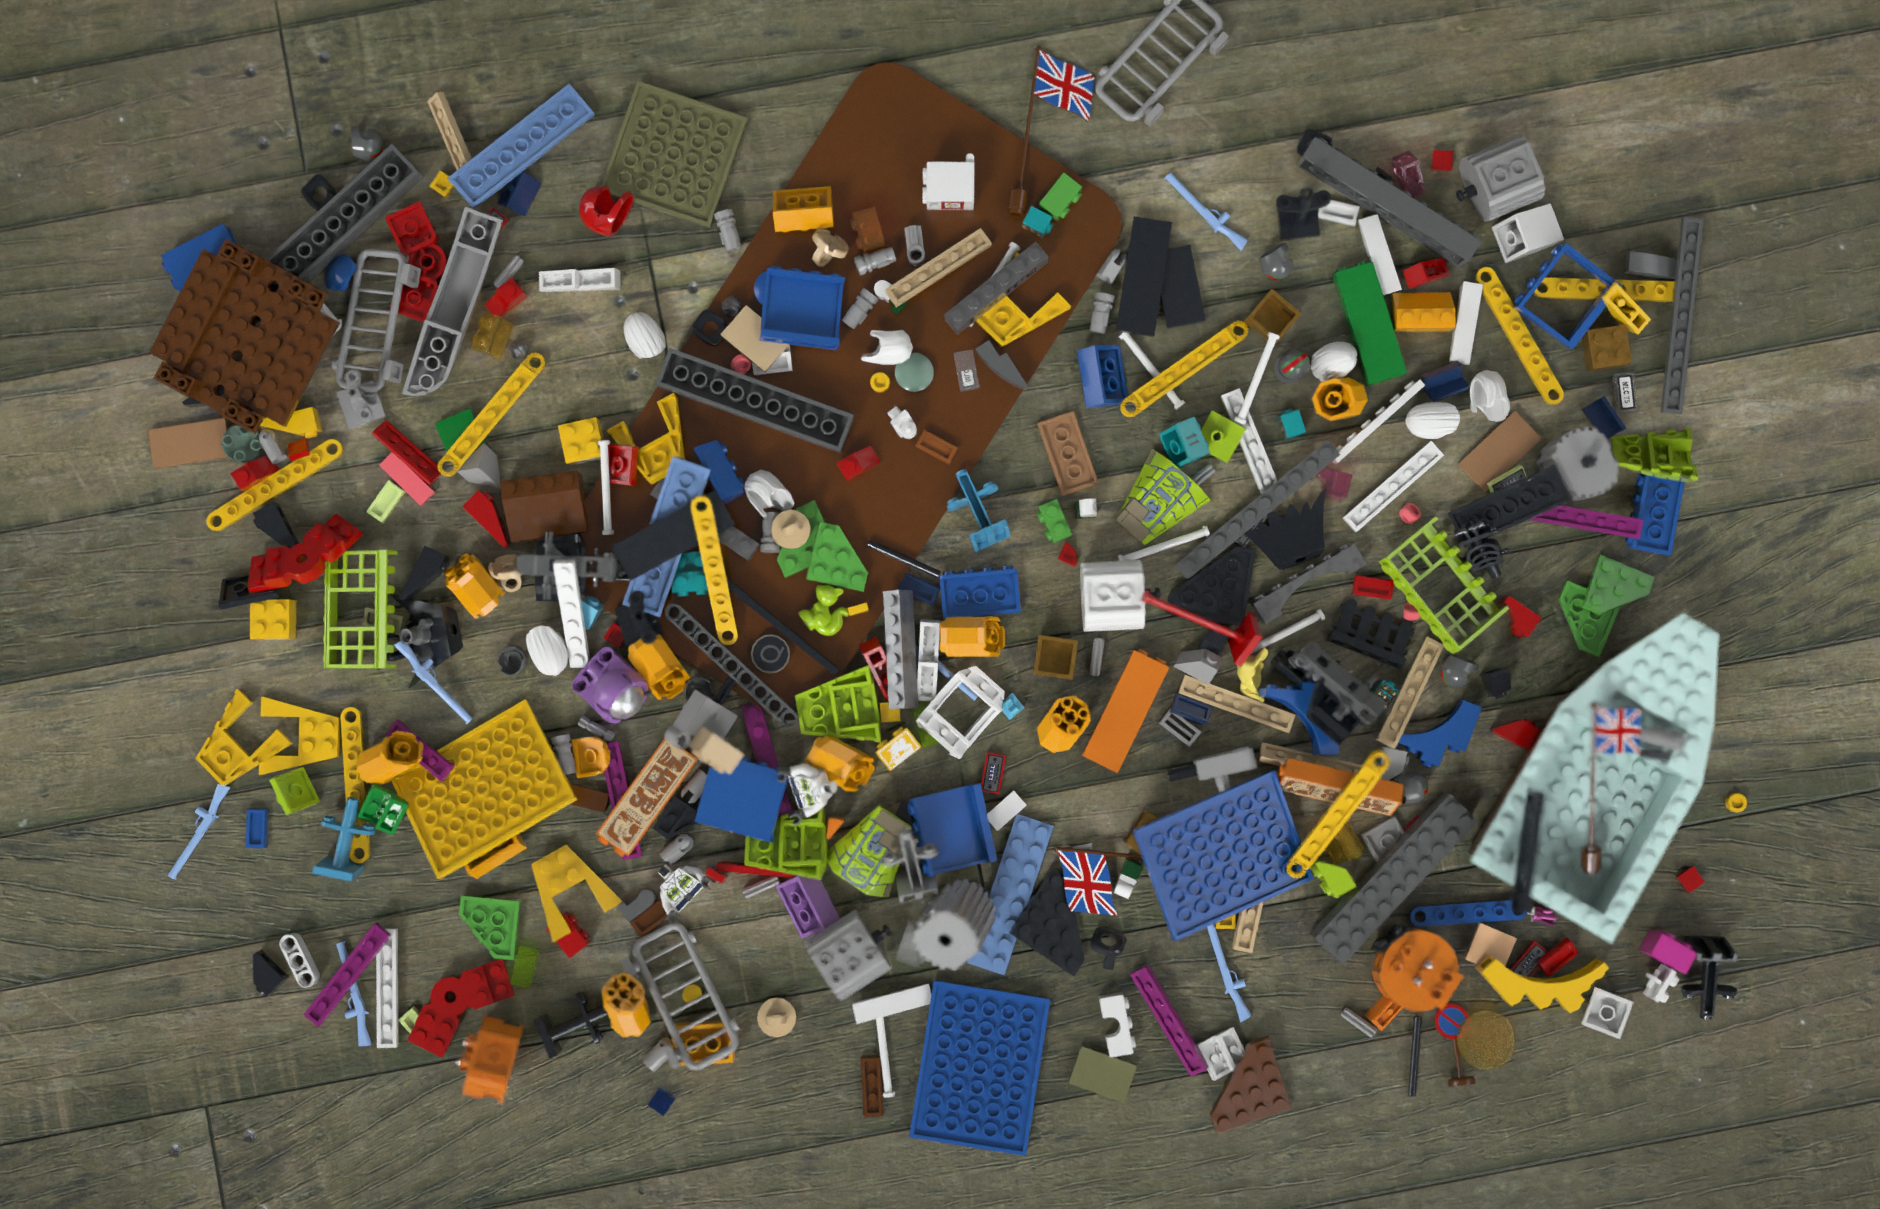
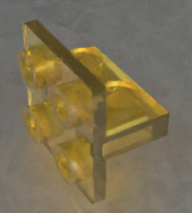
[471,314,514,360]
[1326,820,1364,865]

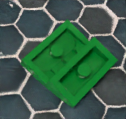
[435,407,487,452]
[357,783,409,835]

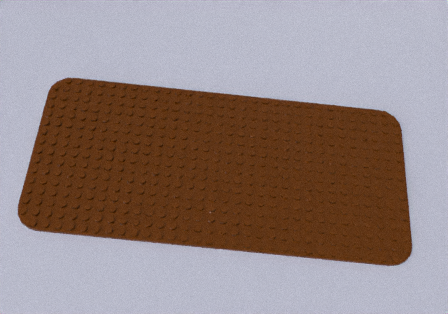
[577,62,1121,720]

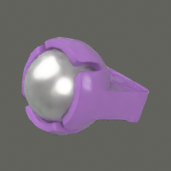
[572,647,648,723]

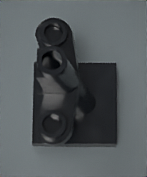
[1276,188,1331,241]
[615,590,664,646]
[1681,936,1738,1020]
[534,992,609,1059]

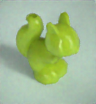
[798,585,849,636]

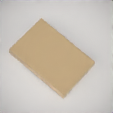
[721,305,789,373]

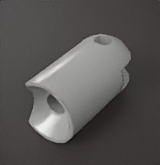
[1097,249,1127,284]
[259,429,287,464]
[681,769,707,804]
[659,834,694,866]
[642,1037,673,1072]

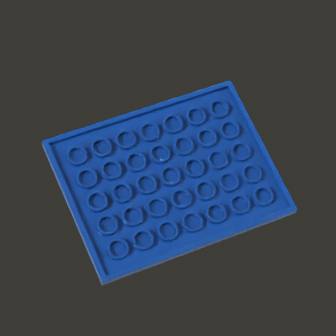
[1133,770,1314,941]
[909,980,1050,1156]

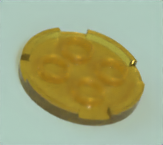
[1457,1010,1515,1070]

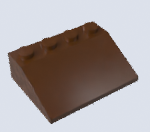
[500,470,588,543]

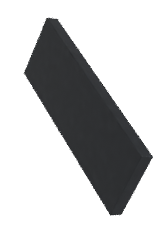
[1115,216,1172,337]
[1448,464,1573,548]
[611,489,735,581]
[1511,789,1546,915]

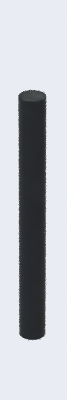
[867,540,941,578]
[1408,1016,1422,1096]

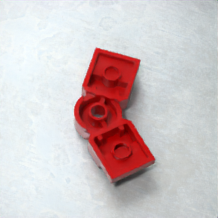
[385,201,449,323]
[248,513,363,593]
[407,959,515,1058]

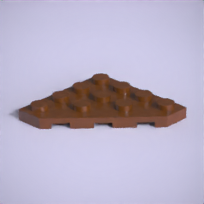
[1210,1036,1291,1134]

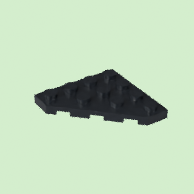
[1165,547,1256,626]
[1009,867,1085,976]

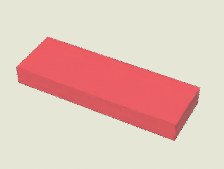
[379,452,435,506]

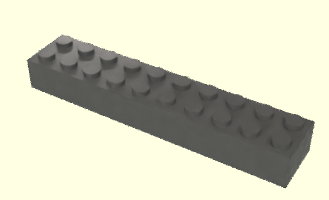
[1296,137,1481,268]
[266,144,424,292]
[656,348,855,454]
[1310,791,1478,964]

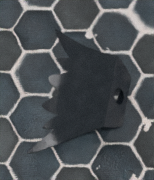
[1244,489,1326,570]
[390,594,463,688]

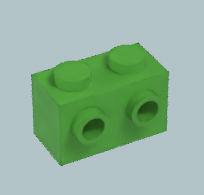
[1039,173,1082,221]
[1036,499,1072,544]

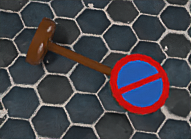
[1434,1004,1476,1087]

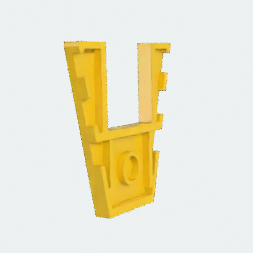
[976,252,1071,347]
[607,393,685,485]
[195,689,293,786]
[259,697,341,775]
[531,845,622,942]

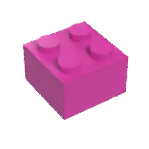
[1639,929,1697,974]

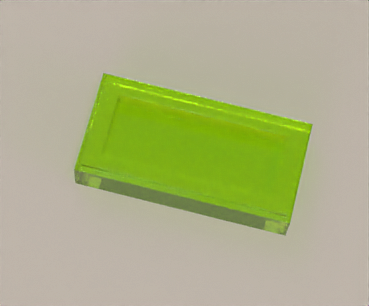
[510,945,539,988]

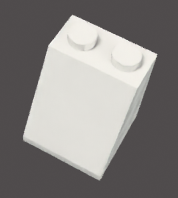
[1492,203,1564,263]

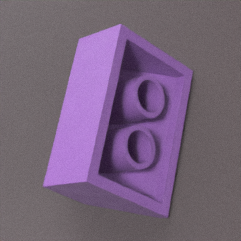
[775,875,840,939]

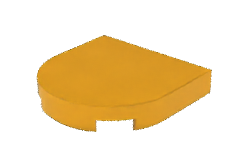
[571,736,610,778]

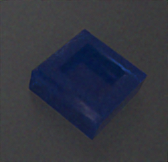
[648,1088,675,1116]

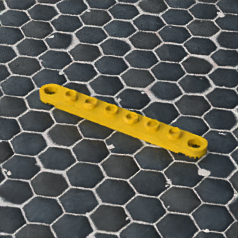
[1475,267,1564,405]
[1533,278,1675,302]
[1120,321,1249,417]
[438,353,545,477]
[206,439,344,531]
[691,495,738,645]
[341,707,370,863]
[1286,750,1390,878]

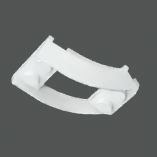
[916,666,1005,759]

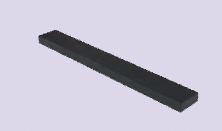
[726,577,839,675]

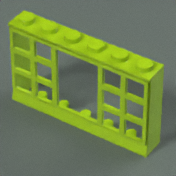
[1379,517,1509,654]
[323,550,398,668]

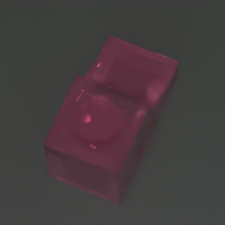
[1391,150,1426,198]
[1315,468,1352,501]

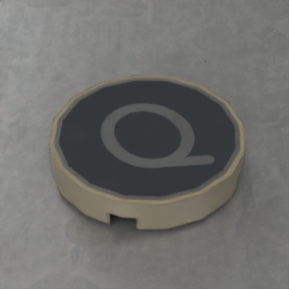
[751,635,790,674]

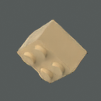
[688,726,744,774]

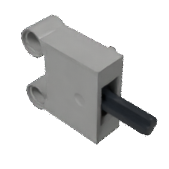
[665,677,738,764]
[1167,746,1257,791]

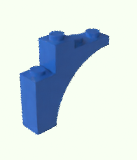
[1259,679,1339,756]
[1396,700,1482,768]

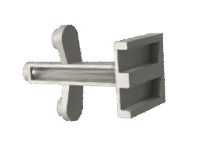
[336,369,387,430]
[883,828,939,903]

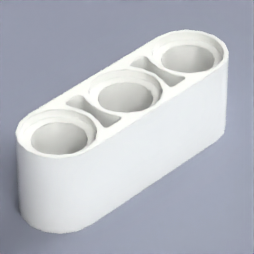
[280,933,320,988]

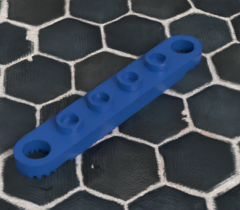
[1409,900,1527,926]

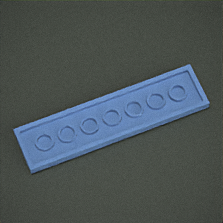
[448,84,594,209]
[623,456,711,617]
[967,814,1054,975]

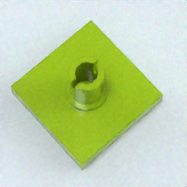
[1201,410,1247,463]
[269,767,320,816]

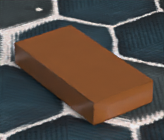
[915,429,958,465]

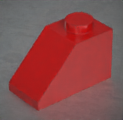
[837,446,881,482]
[230,455,280,491]
[1489,718,1540,750]

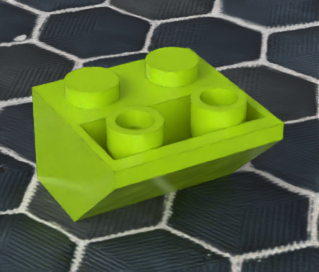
[1310,860,1356,898]

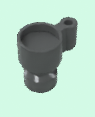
[400,618,433,645]

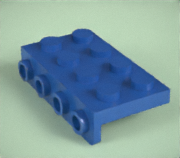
[1625,473,1685,556]
[939,566,1021,619]

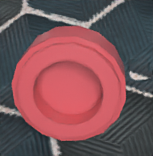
[731,354,751,374]
[1399,503,1421,524]
[1403,602,1420,621]

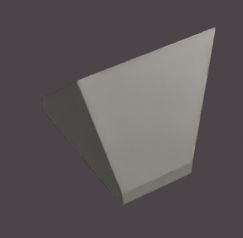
[457,443,501,489]

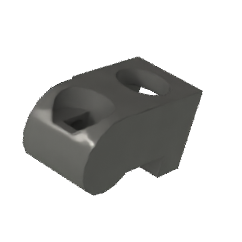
[617,888,656,922]

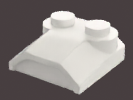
[1581,987,1633,1039]

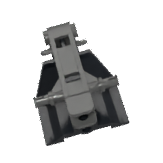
[517,532,631,602]
[1270,642,1386,746]

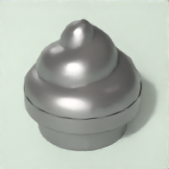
[722,295,741,316]
[508,341,530,360]

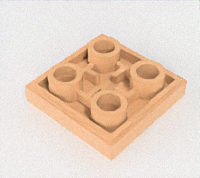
[1464,922,1517,966]

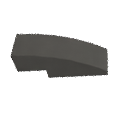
[1624,251,1677,280]
[976,340,1027,390]

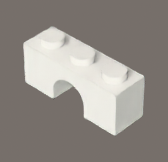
[1099,992,1136,1058]

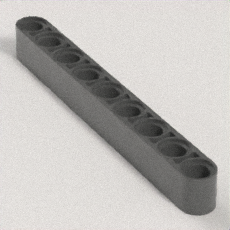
[665,603,799,728]

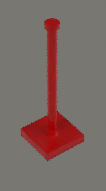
[1141,591,1262,666]

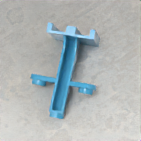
[947,469,1011,553]
[313,797,376,881]

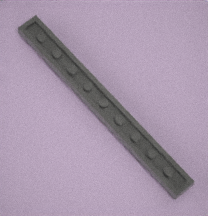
[1660,217,1704,414]
[1175,440,1340,580]

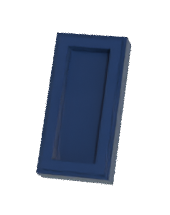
[897,573,941,606]
[1170,693,1213,725]

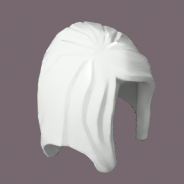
[624,312,666,359]
[861,330,913,365]
[1311,342,1357,382]
[1470,370,1510,422]
[1406,402,1460,439]
[744,470,794,517]
[526,626,568,676]

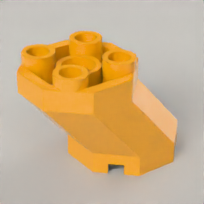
[1312,377,1368,421]
[444,553,505,619]
[939,616,1005,657]
[628,634,690,700]
[1037,695,1091,753]
[356,731,423,785]
[805,736,875,792]
[602,973,651,1038]

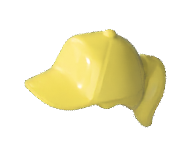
[1237,647,1268,703]

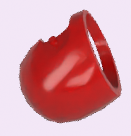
[579,186,634,237]

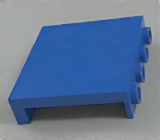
[161,224,238,293]
[759,266,845,350]
[695,757,788,842]
[908,784,997,877]

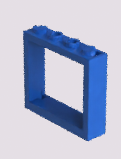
[1513,243,1622,349]

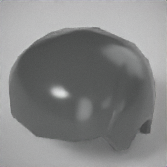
[497,645,527,676]
[684,677,713,702]

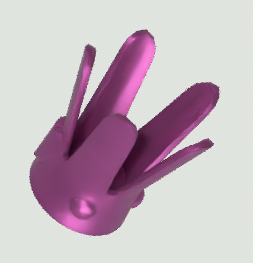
[1529,906,1558,928]

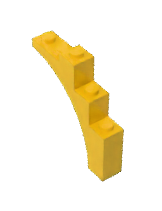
[1475,954,1609,1014]

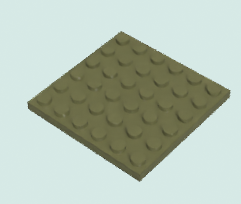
[601,81,748,228]

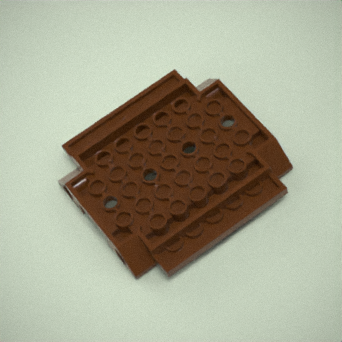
[149,239,340,434]

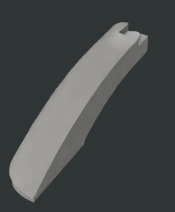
[402,207,503,396]

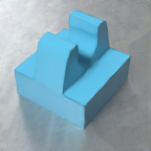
[1002,693,1024,720]

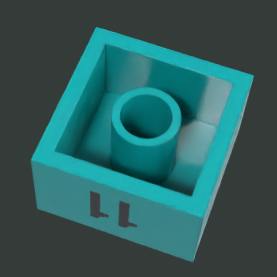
[1158,417,1210,468]

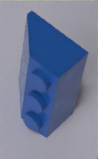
[1077,345,1129,408]
[694,440,746,504]

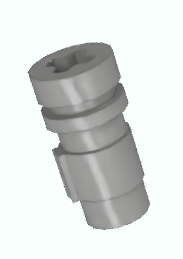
[714,209,741,252]
[854,247,896,276]
[842,288,879,329]
[1090,292,1115,334]
[760,512,780,553]
[1640,725,1686,752]
[551,734,576,775]

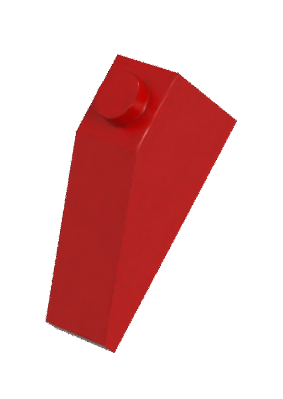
[462,490,510,548]
[859,637,888,701]

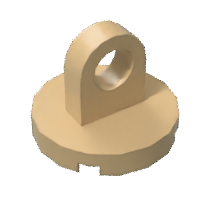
[812,228,849,267]
[771,510,811,549]
[488,554,522,592]
[757,997,797,1037]

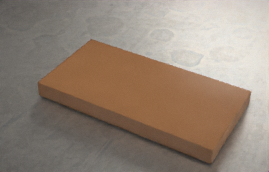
[1037,410,1099,497]
[1458,411,1542,492]
[148,418,228,469]

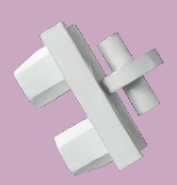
[887,406,917,439]
[1643,964,1680,1003]

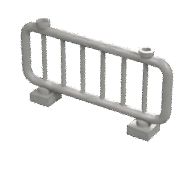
[1095,0,1229,127]
[331,248,421,392]
[622,922,739,1070]

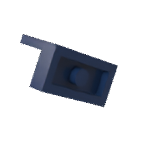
[498,171,541,216]
[1422,361,1469,402]
[1582,396,1626,439]

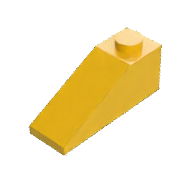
[1602,282,1651,335]
[260,407,323,438]

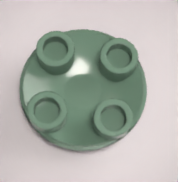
[895,353,934,392]
[222,425,262,463]

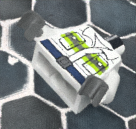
[776,763,837,825]
[658,864,716,925]

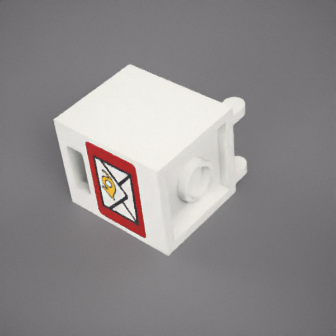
[923,153,974,210]

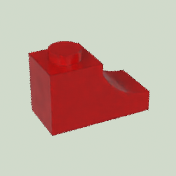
[1403,258,1450,289]
[485,278,528,320]
[1500,596,1541,638]

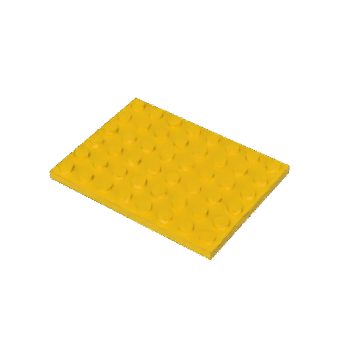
[391,699,577,879]

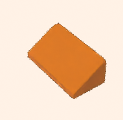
[826,816,846,838]
[1364,995,1403,1031]

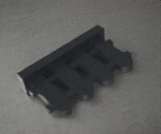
[1326,599,1414,669]

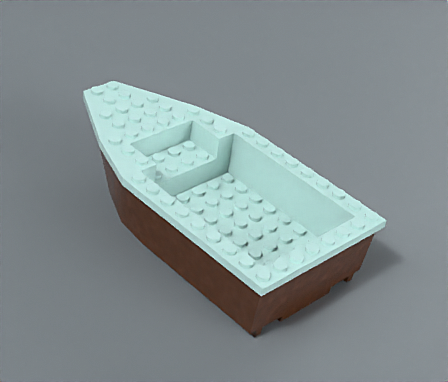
[1468,613,1719,943]

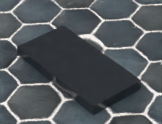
[1161,245,1206,329]

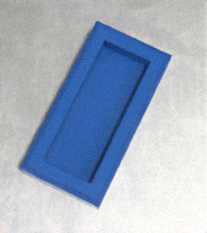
[245,808,268,848]

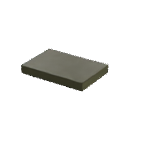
[1068,1045,1137,1103]

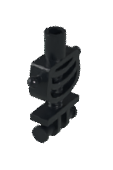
[1454,518,1509,578]

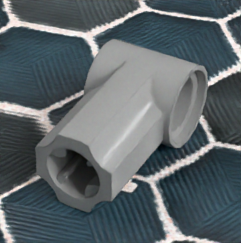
[904,225,926,267]

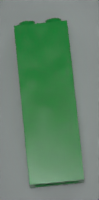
[1332,260,1407,387]

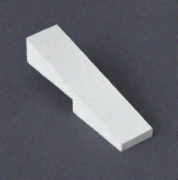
[1358,214,1402,295]
[539,268,621,292]
[1449,281,1483,365]
[917,619,940,701]
[852,983,931,1024]

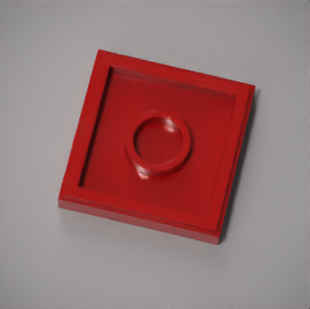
[608,444,639,486]

